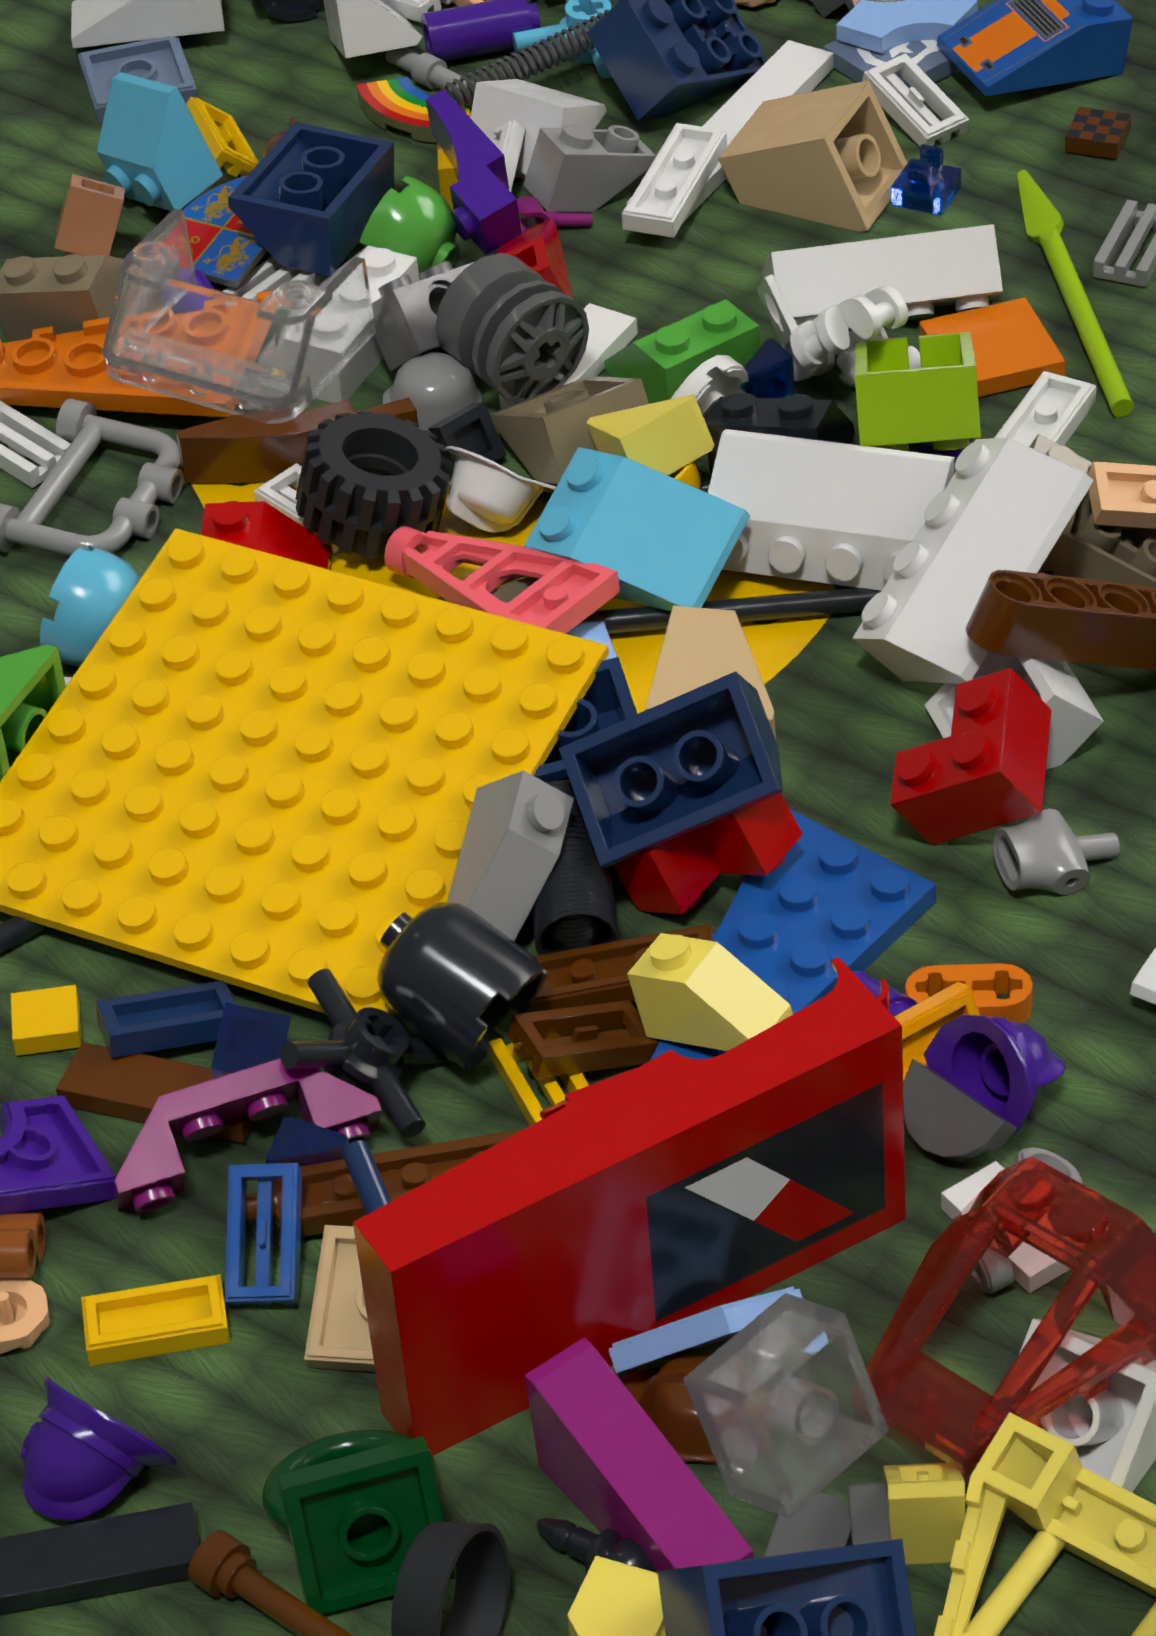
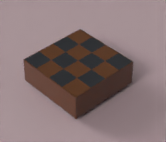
[1065,107,1131,160]

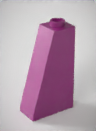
[525,1337,754,1573]

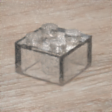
[683,1293,890,1519]

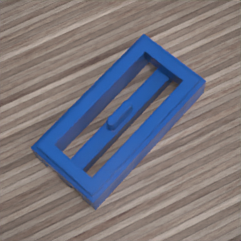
[225,1163,302,1308]

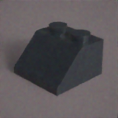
[705,393,855,476]

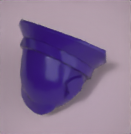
[924,1014,1066,1135]
[21,1375,178,1522]

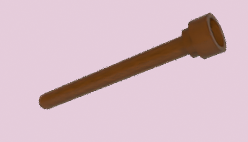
[188,1530,353,1636]

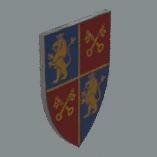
[143,175,267,288]

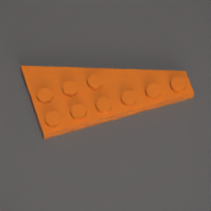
[0,290,280,417]

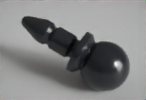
[536,1518,656,1574]

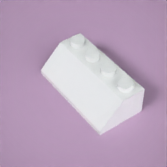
[762,224,1003,326]
[708,429,954,591]
[852,438,1094,684]

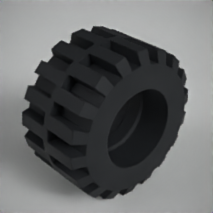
[295,411,452,558]

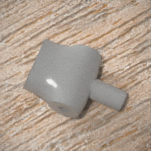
[993,809,1120,895]

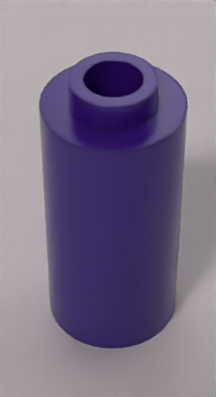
[421,0,541,62]

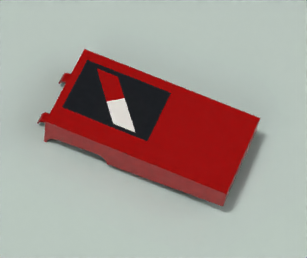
[353,957,906,1456]

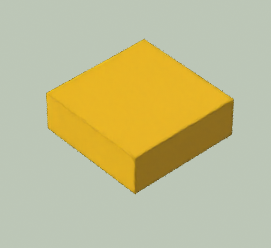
[11,985,82,1056]

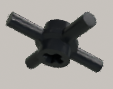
[280,969,447,1139]

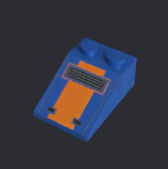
[937,0,1133,96]

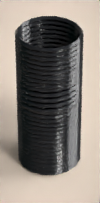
[531,780,619,955]

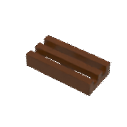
[507,1000,659,1078]

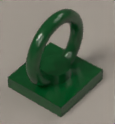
[262,1430,455,1615]

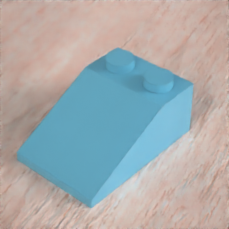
[524,447,750,611]

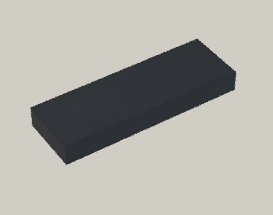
[0,1502,199,1615]

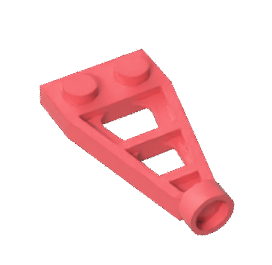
[384,526,620,634]

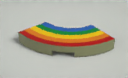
[356,77,471,144]

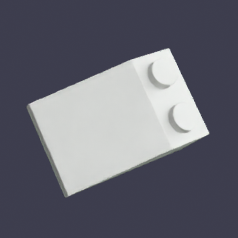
[71,0,225,48]

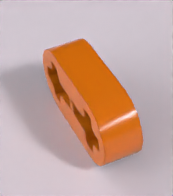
[905,963,1033,1023]

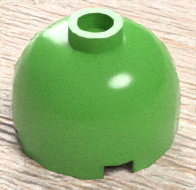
[359,176,459,281]

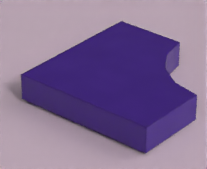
[0,1096,116,1215]

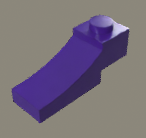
[426,89,522,255]

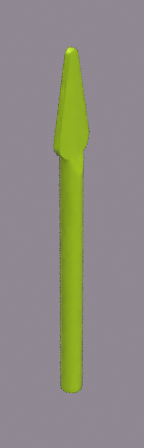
[1017,170,1134,418]

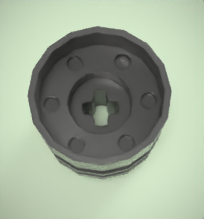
[435,253,590,404]

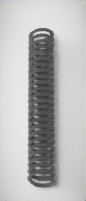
[444,6,614,109]

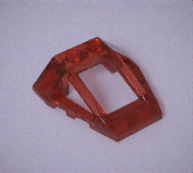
[857,1156,1156,1475]

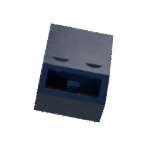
[587,0,767,121]

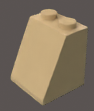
[718,80,911,232]
[645,606,776,740]

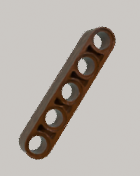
[965,570,1156,671]

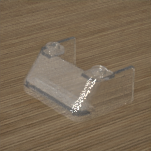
[102,208,376,424]

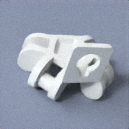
[757,274,909,381]

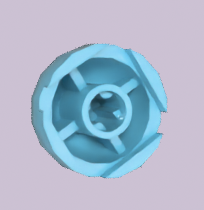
[40,545,141,667]

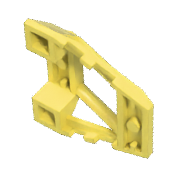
[934,1412,1156,1636]

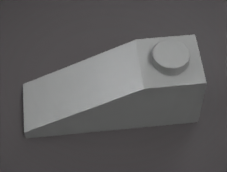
[447,770,574,941]

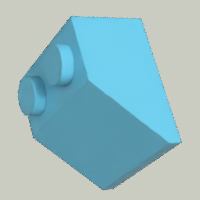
[96,72,223,213]

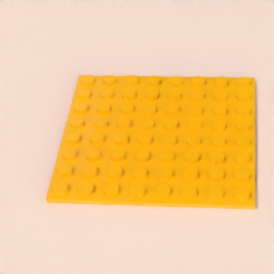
[0,528,610,1016]

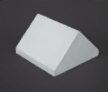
[324,0,423,58]
[470,79,607,180]

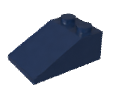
[657,1539,916,1636]

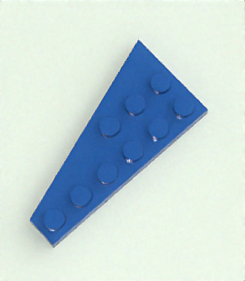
[650,809,936,1061]

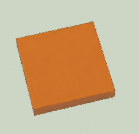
[919,297,1066,398]

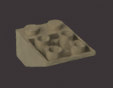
[1029,434,1156,587]

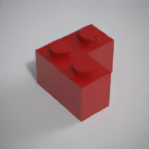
[890,668,1052,845]
[612,793,803,914]

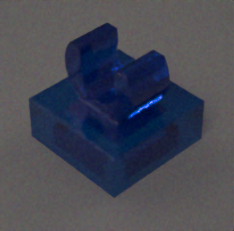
[891,144,961,216]
[211,1002,292,1073]

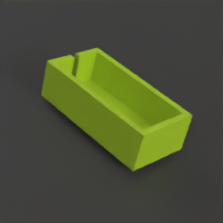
[855,332,981,451]

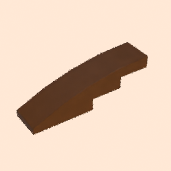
[176,397,419,483]

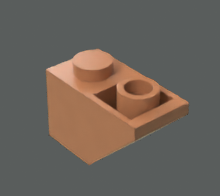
[54,174,125,256]

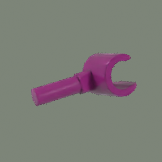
[517,196,592,232]

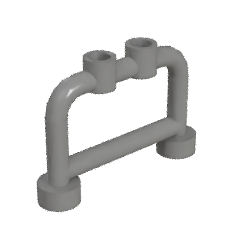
[0,398,184,556]

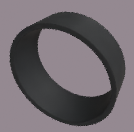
[391,1522,510,1636]

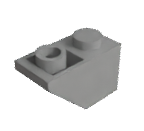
[523,124,656,212]

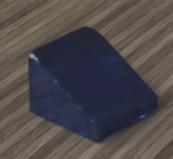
[740,338,795,399]
[266,1116,349,1166]

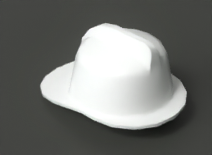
[445,446,556,533]

